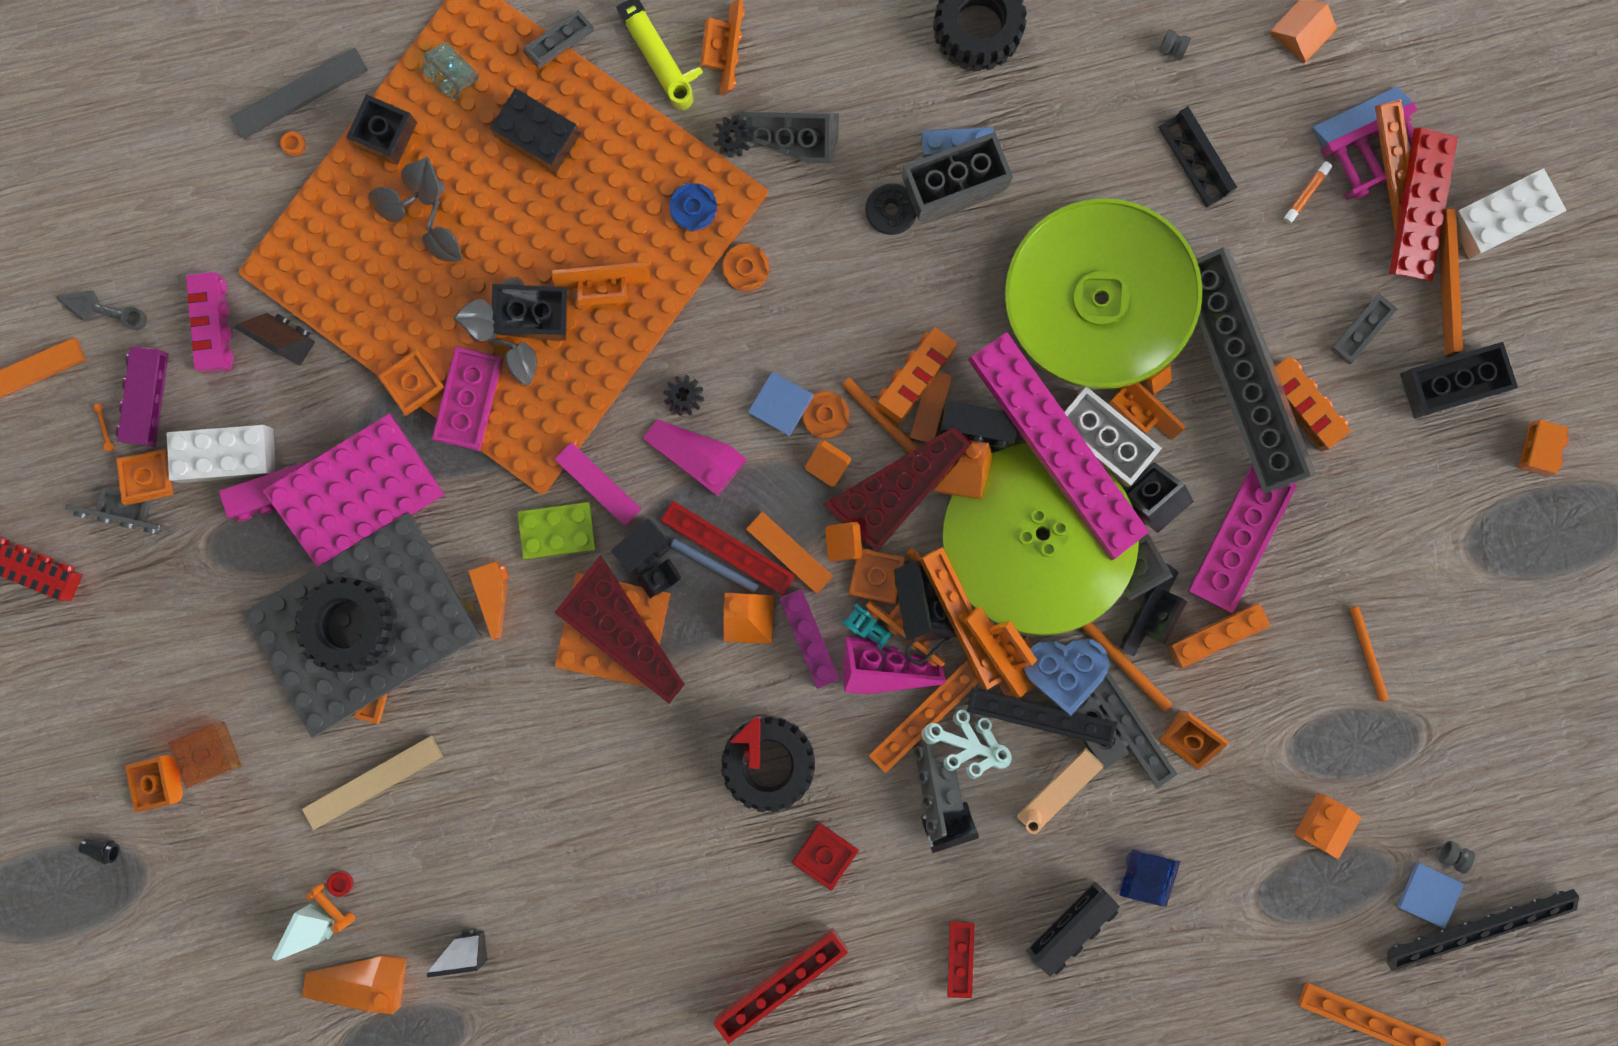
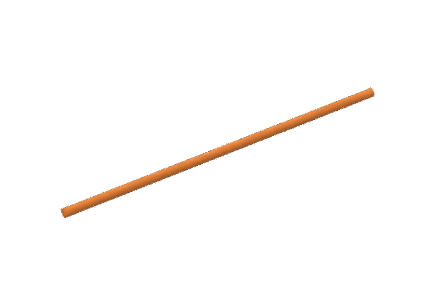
[841,377,1172,712]

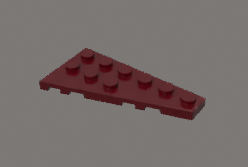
[823,427,972,552]
[554,555,685,704]

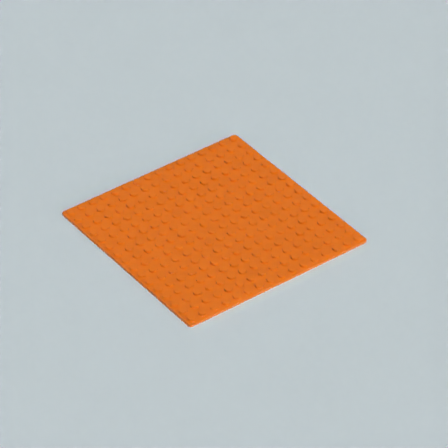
[239,0,768,495]

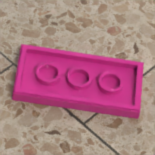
[432,346,504,451]

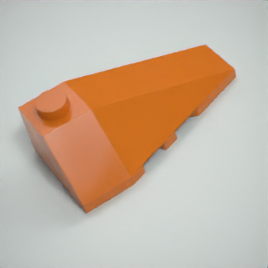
[302,955,407,1015]

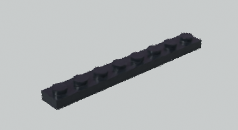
[1387,889,1579,971]

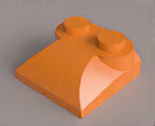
[125,755,183,813]

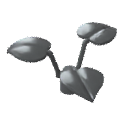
[368,157,464,262]
[454,277,537,386]

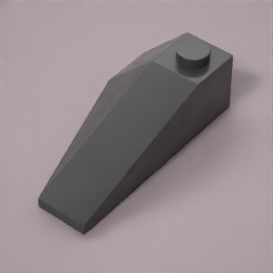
[740,112,839,163]

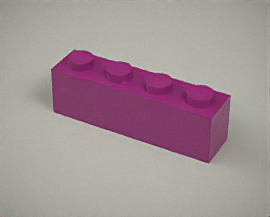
[116,346,169,447]
[779,589,840,689]

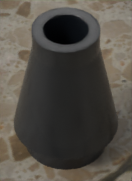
[79,839,120,865]

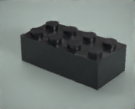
[1400,342,1518,419]

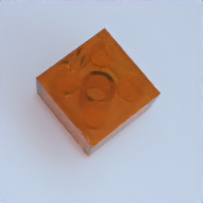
[168,722,242,788]

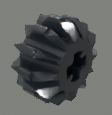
[712,116,754,158]
[663,375,704,416]

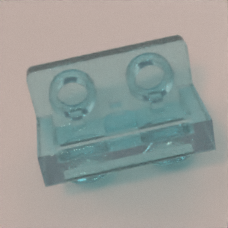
[421,42,479,101]

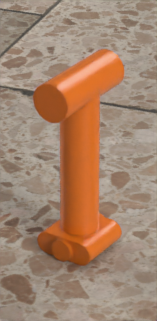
[305,883,355,934]

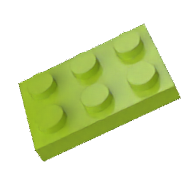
[517,502,596,560]

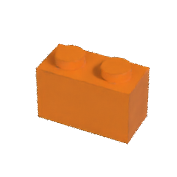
[1518,419,1569,476]

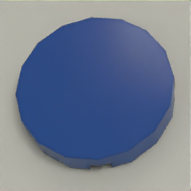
[670,183,717,232]

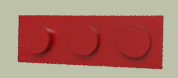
[947,921,975,998]

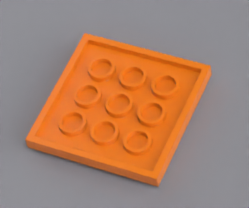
[555,572,671,688]

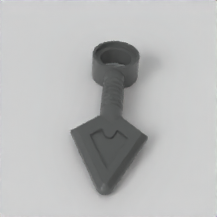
[57,291,147,330]

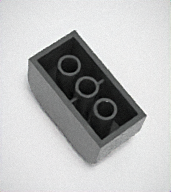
[901,132,1013,222]

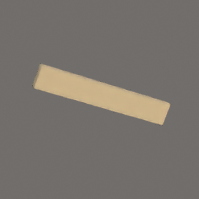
[302,736,443,830]

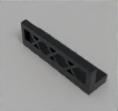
[1158,106,1238,208]

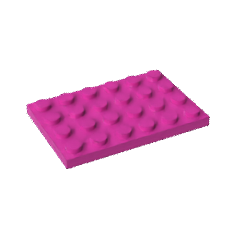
[263,413,444,567]

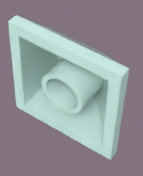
[272,904,334,961]

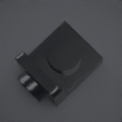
[637,559,681,599]

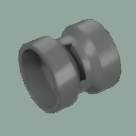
[1159,29,1191,60]
[1438,841,1475,874]

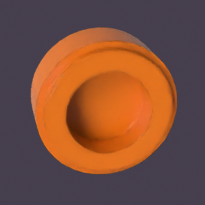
[280,131,306,157]

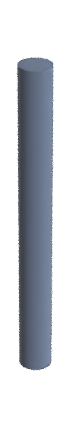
[670,539,759,593]

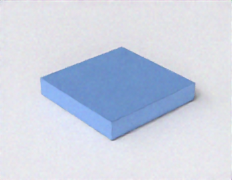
[748,371,814,437]
[1397,862,1464,929]

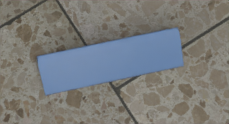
[1312,86,1412,148]

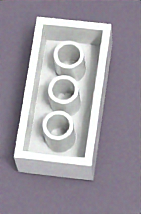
[1456,168,1567,259]
[1064,387,1162,488]
[167,425,276,483]

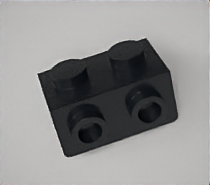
[921,802,979,853]

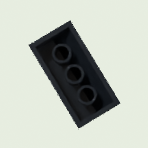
[1026,882,1120,977]

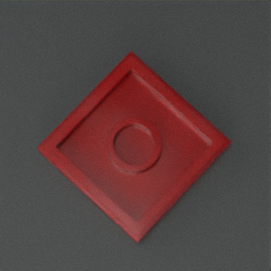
[791,822,859,891]

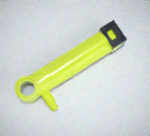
[616,0,703,110]

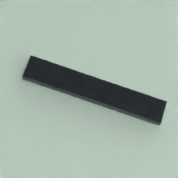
[967,687,1118,747]

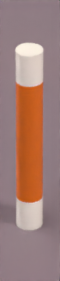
[1283,161,1332,224]

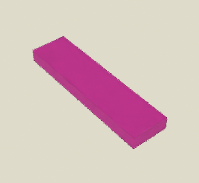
[555,442,641,526]

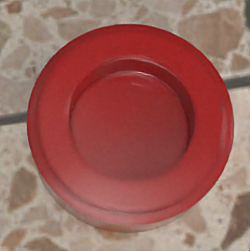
[327,871,353,897]

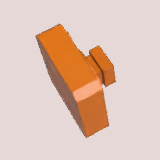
[805,440,851,487]
[825,522,862,562]

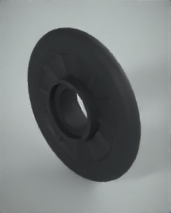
[865,183,917,235]

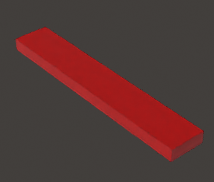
[660,501,796,596]

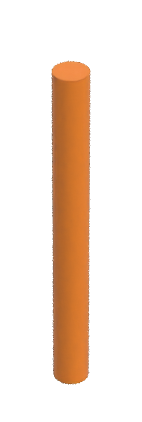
[1349,606,1389,702]

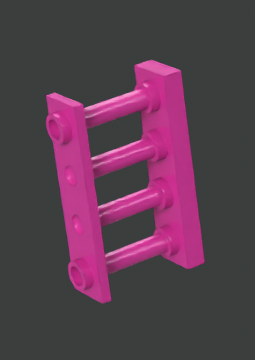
[1321,102,1417,200]

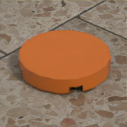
[722,243,770,292]
[802,391,849,439]

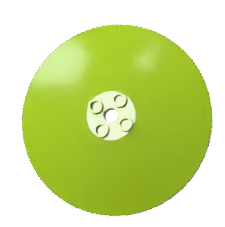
[1005,198,1202,389]
[942,443,1139,635]

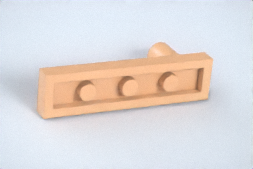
[1017,748,1103,834]

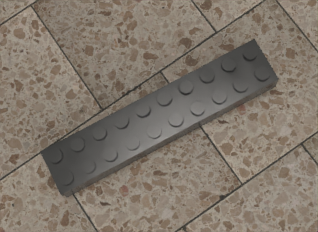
[1196,247,1317,493]

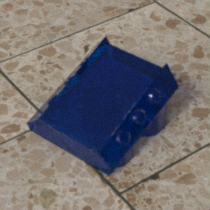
[1119,849,1181,907]

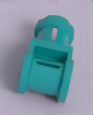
[842,604,893,650]

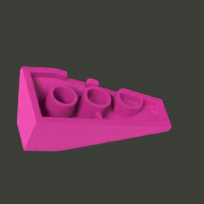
[643,420,747,497]
[842,637,946,694]

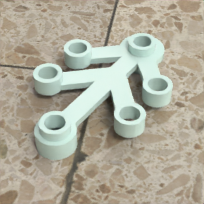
[921,710,1012,779]

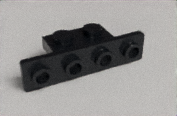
[1120,563,1187,656]

